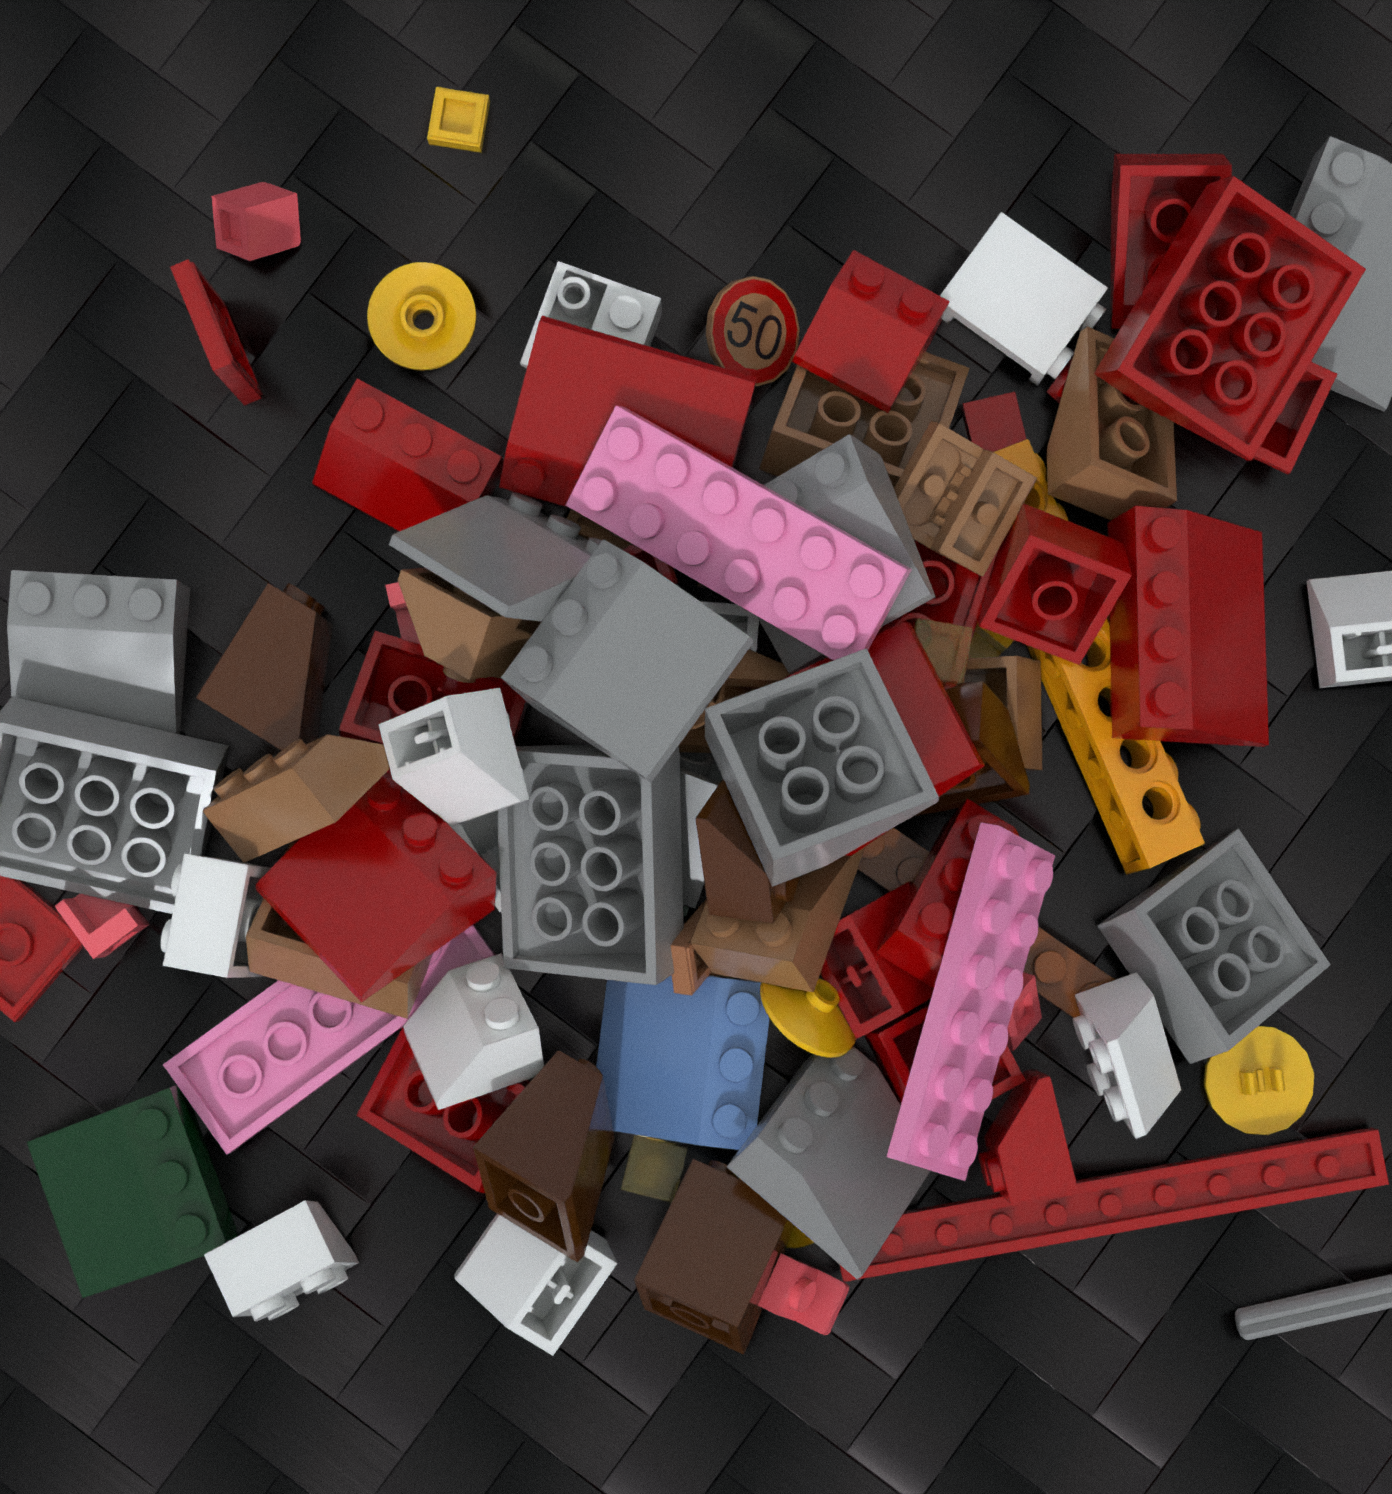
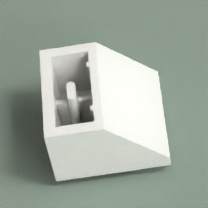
[520,261,662,369]
[1307,571,1392,688]
[378,688,529,826]
[1072,972,1181,1139]
[204,1200,359,1321]
[454,1214,618,1356]

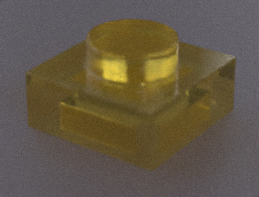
[914,618,973,684]
[621,1134,688,1202]

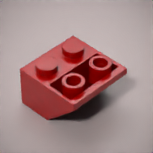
[820,881,934,1039]

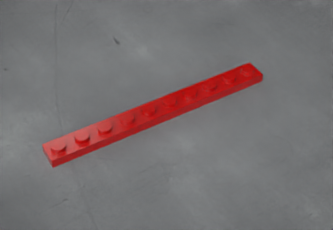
[839,1128,1389,1282]

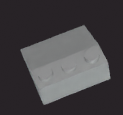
[757,434,936,674]
[389,492,602,622]
[501,539,754,783]
[7,570,190,734]
[705,648,939,887]
[1098,828,1331,1064]
[727,1046,930,1280]

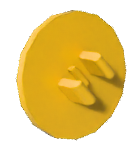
[1204,1026,1314,1135]

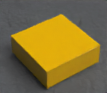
[427,87,490,153]

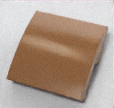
[894,421,1037,577]

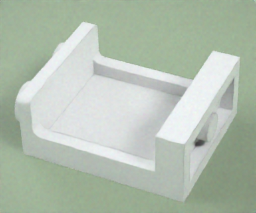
[940,212,1108,386]

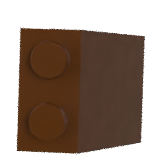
[196,583,333,750]
[473,1050,615,1263]
[634,1159,795,1355]

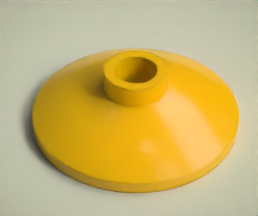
[367,262,476,371]
[760,978,856,1058]

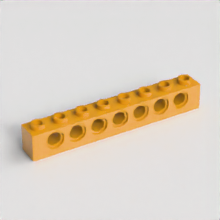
[994,439,1205,875]

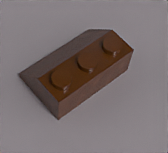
[913,681,1030,817]
[695,779,803,923]

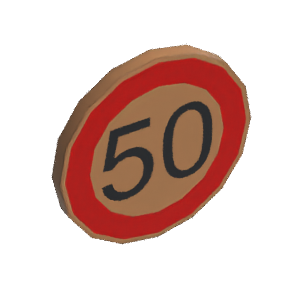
[705,276,800,386]

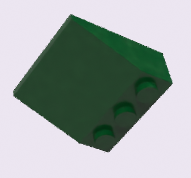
[27,1085,239,1298]

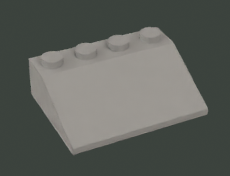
[1290,136,1392,412]
[0,696,229,914]
[497,744,684,985]

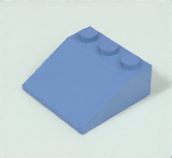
[596,975,770,1150]

